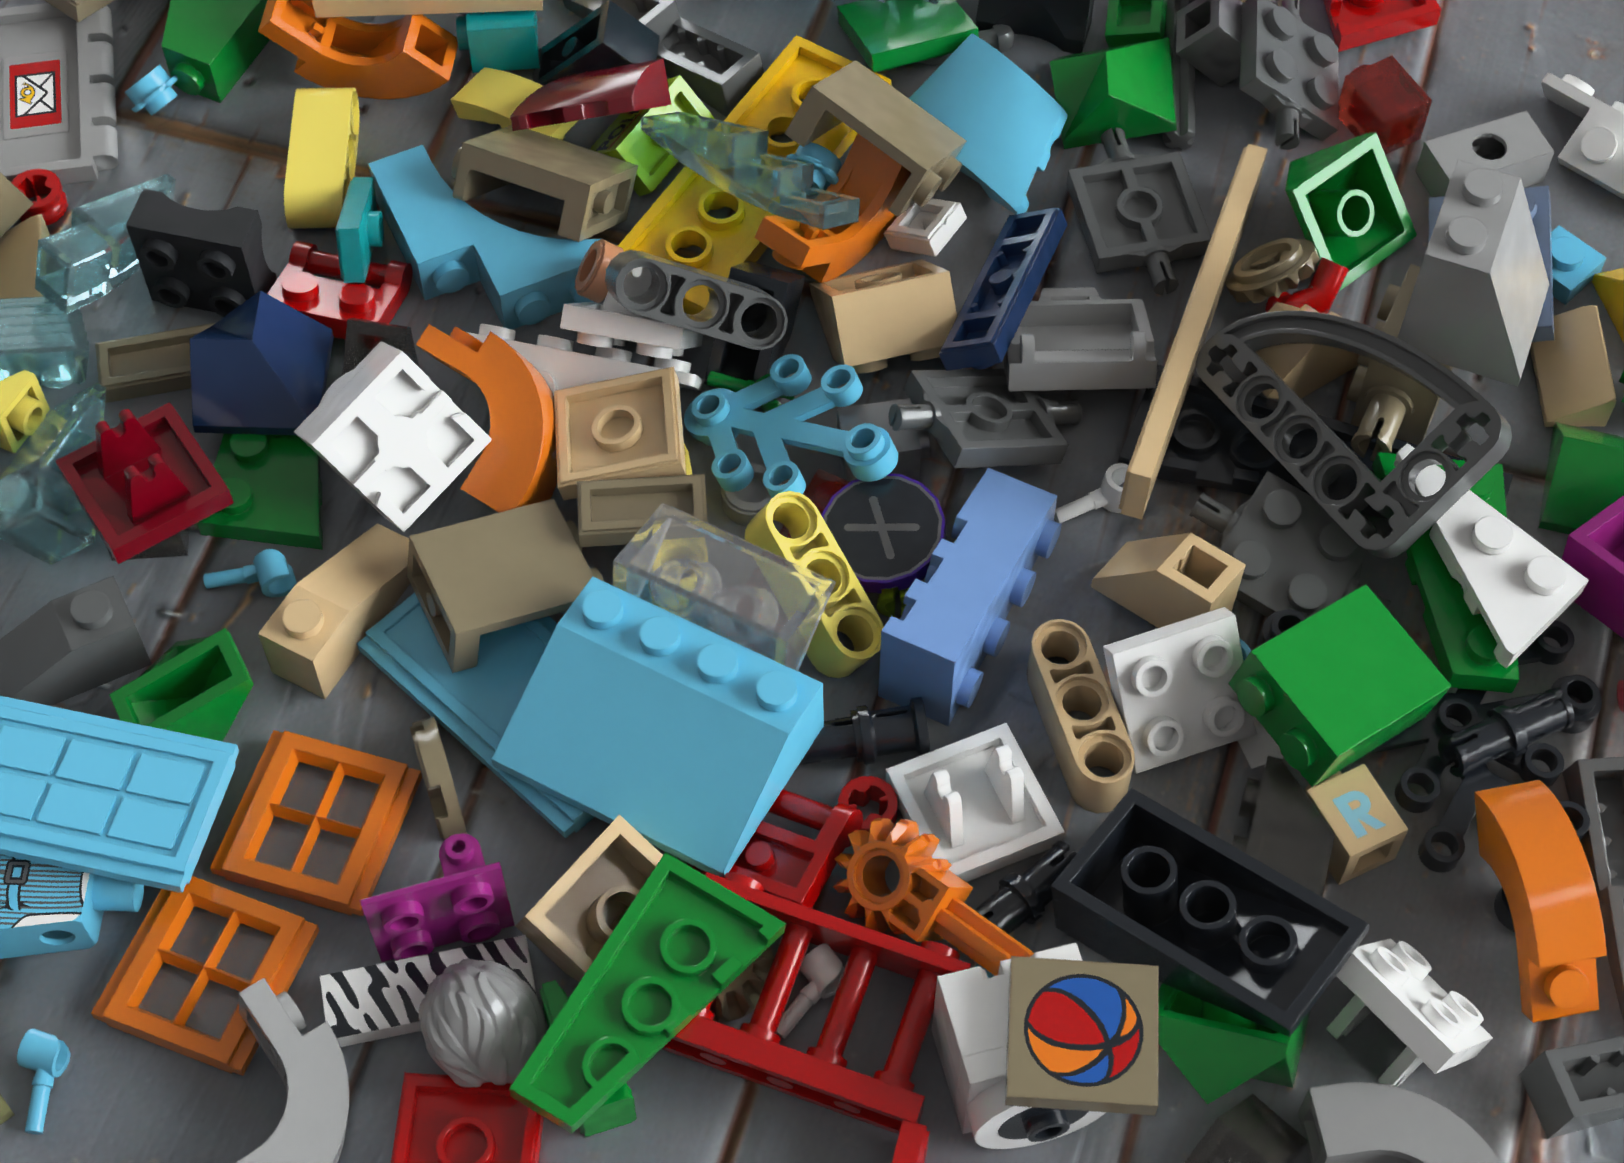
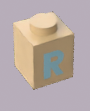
[1296,764,1408,885]

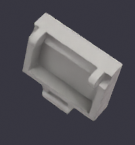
[1003,287,1158,391]

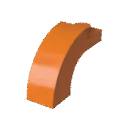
[258,0,458,99]
[1474,780,1607,1023]

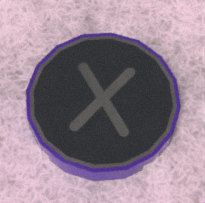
[821,474,946,593]

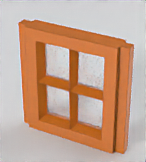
[210,730,422,916]
[91,876,320,1076]

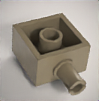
[1346,264,1453,461]

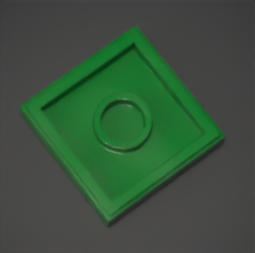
[837,0,979,73]

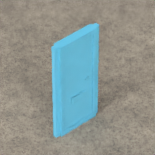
[357,593,594,838]
[0,696,239,893]

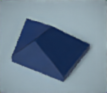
[190,290,334,435]

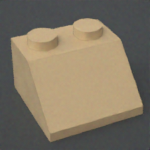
[809,259,957,374]
[515,814,663,982]

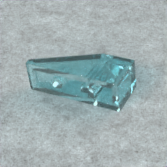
[0,383,106,565]

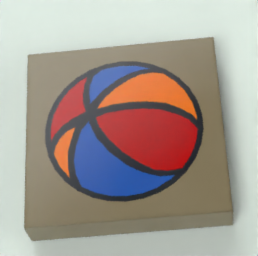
[1005,956,1158,1116]

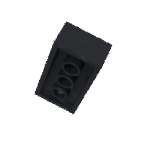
[1051,788,1369,1037]

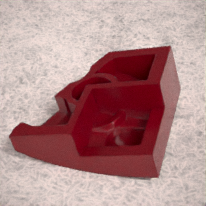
[510,58,671,131]

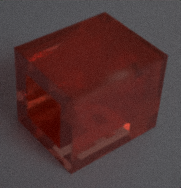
[1339,56,1432,155]

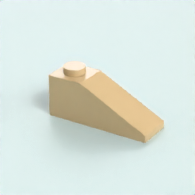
[258,523,410,699]

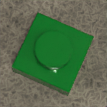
[1105,0,1168,48]

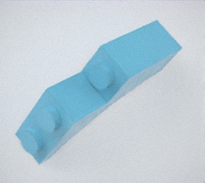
[368,145,602,329]

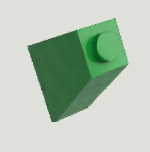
[161,0,270,103]

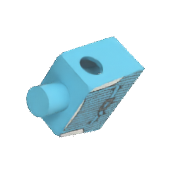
[0,854,144,959]

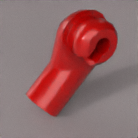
[1265,257,1349,314]

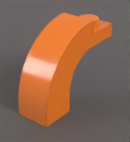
[754,134,911,283]
[416,324,557,513]

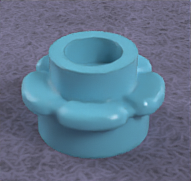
[124,64,178,116]
[785,142,841,195]

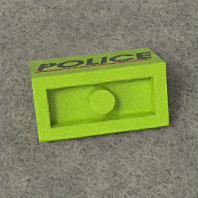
[590,75,715,196]

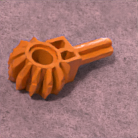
[832,818,1034,976]

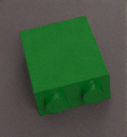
[1228,584,1452,788]

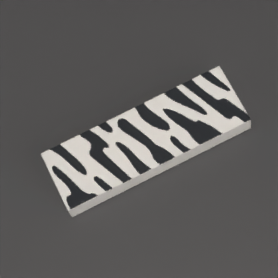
[320,935,537,1047]

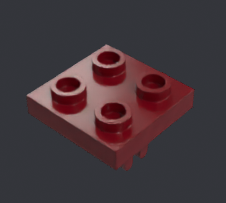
[55,402,234,564]

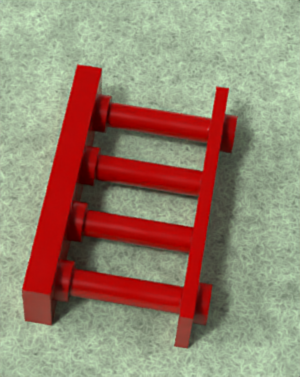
[662,872,971,1134]

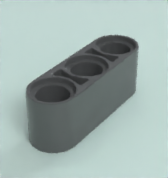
[605,250,788,350]

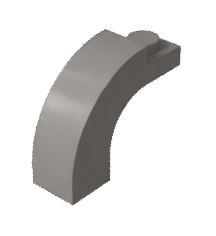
[236,978,349,1163]
[1298,1082,1501,1163]

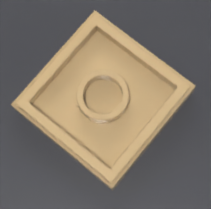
[554,367,686,501]

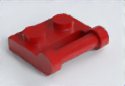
[267,241,413,346]
[686,789,863,908]

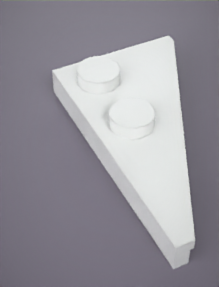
[1394,443,1589,669]

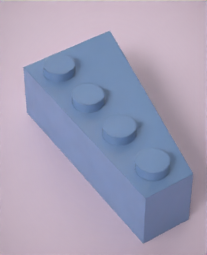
[878,468,1062,726]

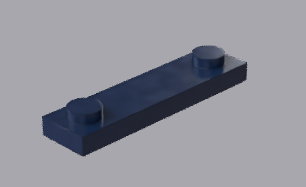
[939,207,1068,371]

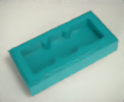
[335,177,384,283]

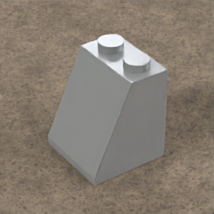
[1398,159,1549,387]

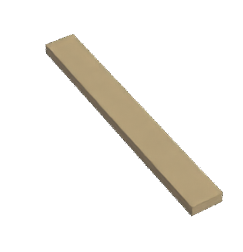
[1119,144,1268,520]

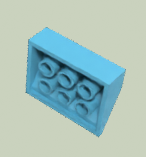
[491,576,824,878]

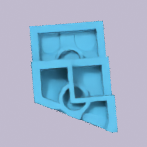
[909,33,1068,214]

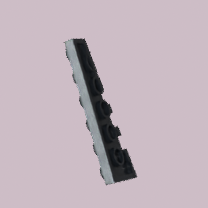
[1118,364,1513,519]

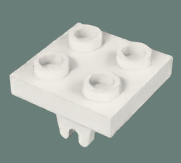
[560,267,703,359]
[1103,607,1257,774]
[885,723,1065,882]
[1326,938,1493,1087]

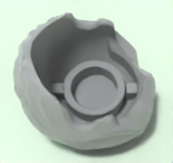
[419,959,546,1088]

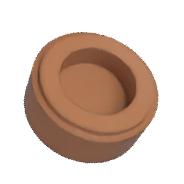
[575,239,624,303]

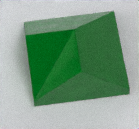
[1050,37,1177,149]
[1285,132,1417,291]
[1158,983,1311,1105]

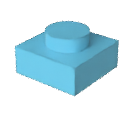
[1551,225,1606,305]

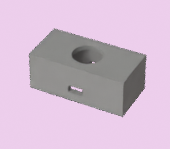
[1415,110,1555,197]

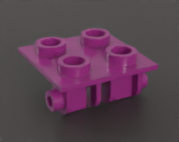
[360,833,515,962]

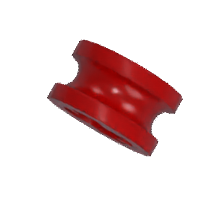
[11,168,68,226]
[838,776,898,832]

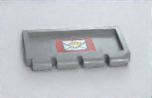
[0,3,118,185]

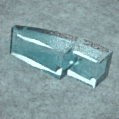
[35,174,176,314]

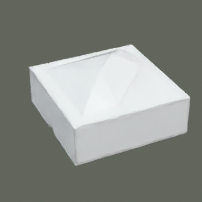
[884,198,967,257]

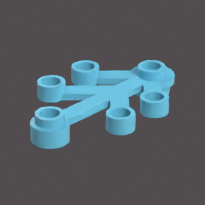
[684,354,898,498]

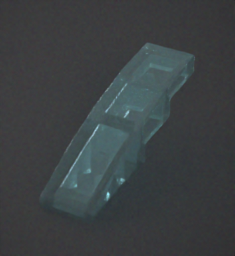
[641,111,860,230]

